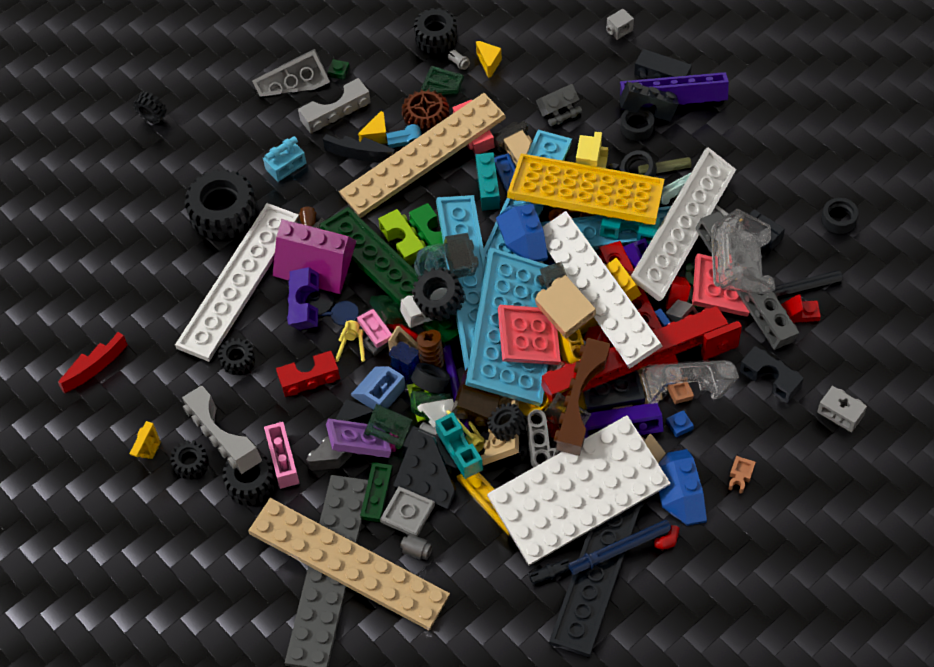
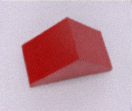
[666,276,691,311]

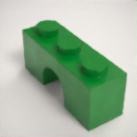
[408,203,446,261]

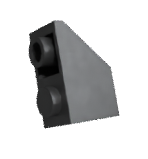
[306,436,353,471]

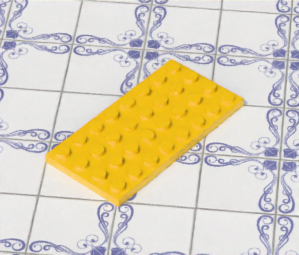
[507,153,665,225]

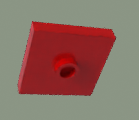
[701,321,742,360]

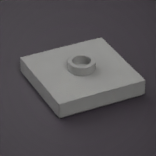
[380,486,435,537]

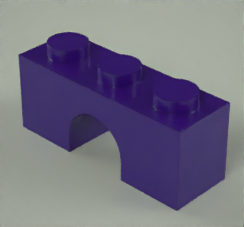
[287,267,319,330]

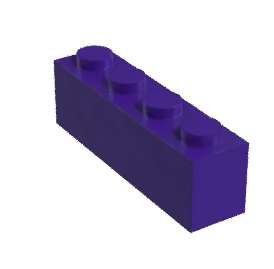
[580,402,663,439]

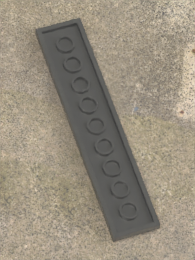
[285,475,368,667]

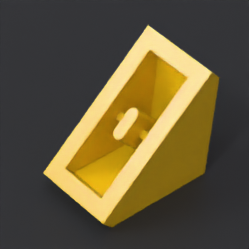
[476,41,502,78]
[358,111,387,144]

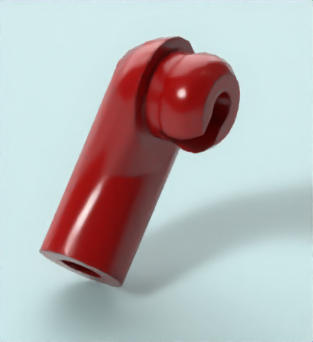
[654,525,680,550]

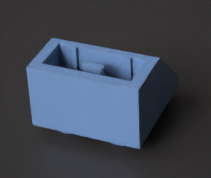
[351,366,406,416]

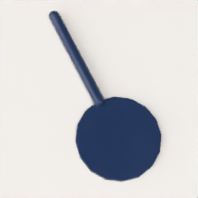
[320,301,359,326]

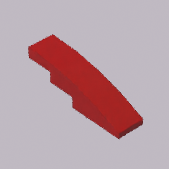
[58,332,128,393]

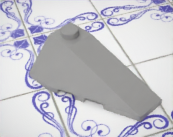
[252,49,330,96]

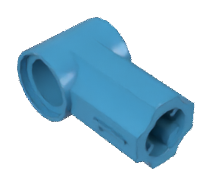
[386,124,422,148]

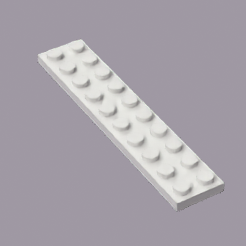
[630,147,736,301]
[175,203,300,362]
[542,211,663,369]

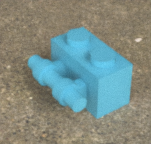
[263,136,306,182]

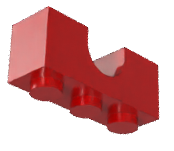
[276,351,340,397]

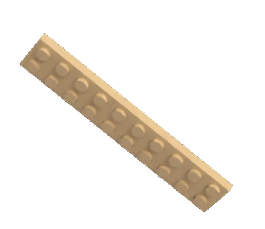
[339,93,506,218]
[248,498,450,630]

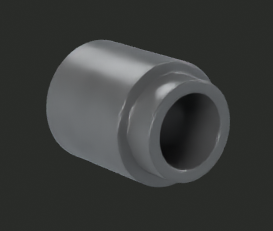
[400,534,433,560]

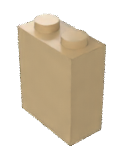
[535,275,596,339]

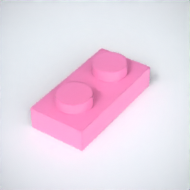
[357,309,392,348]

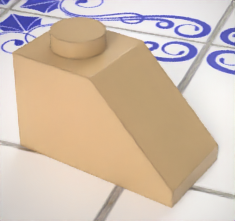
[503,130,532,166]

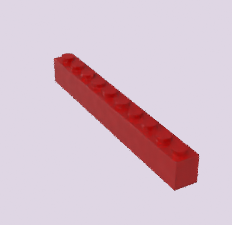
[541,306,728,404]

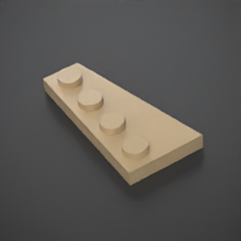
[481,396,519,465]

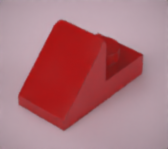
[781,294,821,323]

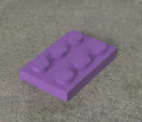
[326,418,391,458]

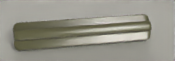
[638,157,691,175]

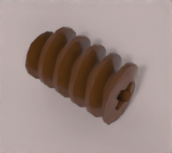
[417,330,444,368]

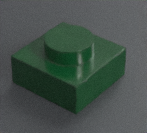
[327,59,350,80]

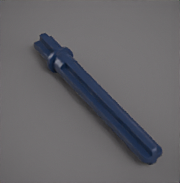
[568,520,671,575]

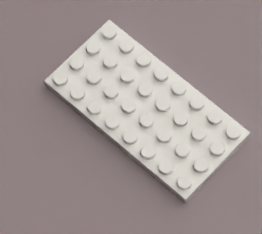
[487,415,670,566]

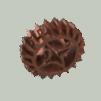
[402,89,449,133]

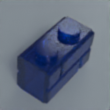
[389,341,420,384]

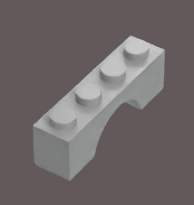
[298,78,371,134]

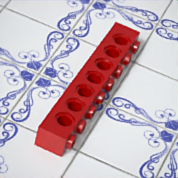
[598,241,678,378]

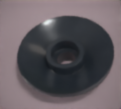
[306,289,334,316]

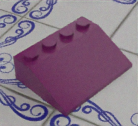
[273,219,356,295]

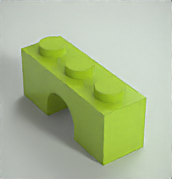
[378,209,426,266]

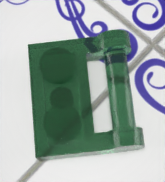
[363,404,412,449]

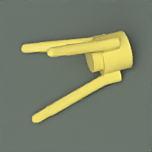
[335,320,365,362]
[446,410,485,452]

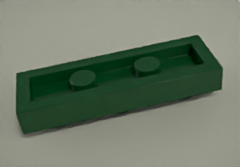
[360,462,393,522]

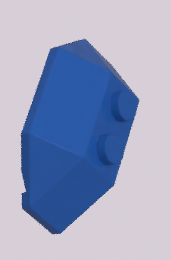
[496,203,548,262]
[658,449,707,526]

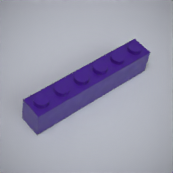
[620,72,729,108]

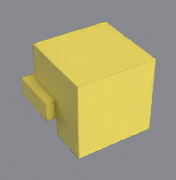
[576,132,608,168]

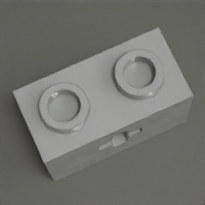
[817,386,867,432]

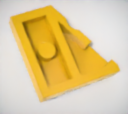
[129,421,161,459]

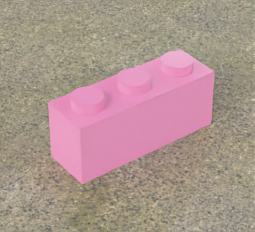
[264,422,300,489]

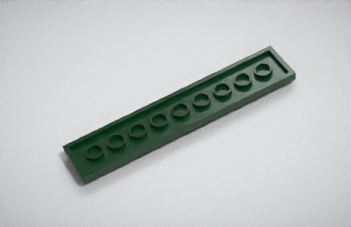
[320,207,459,348]

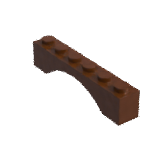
[554,338,611,456]

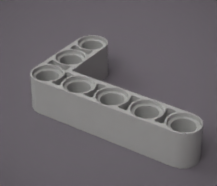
[526,409,563,467]

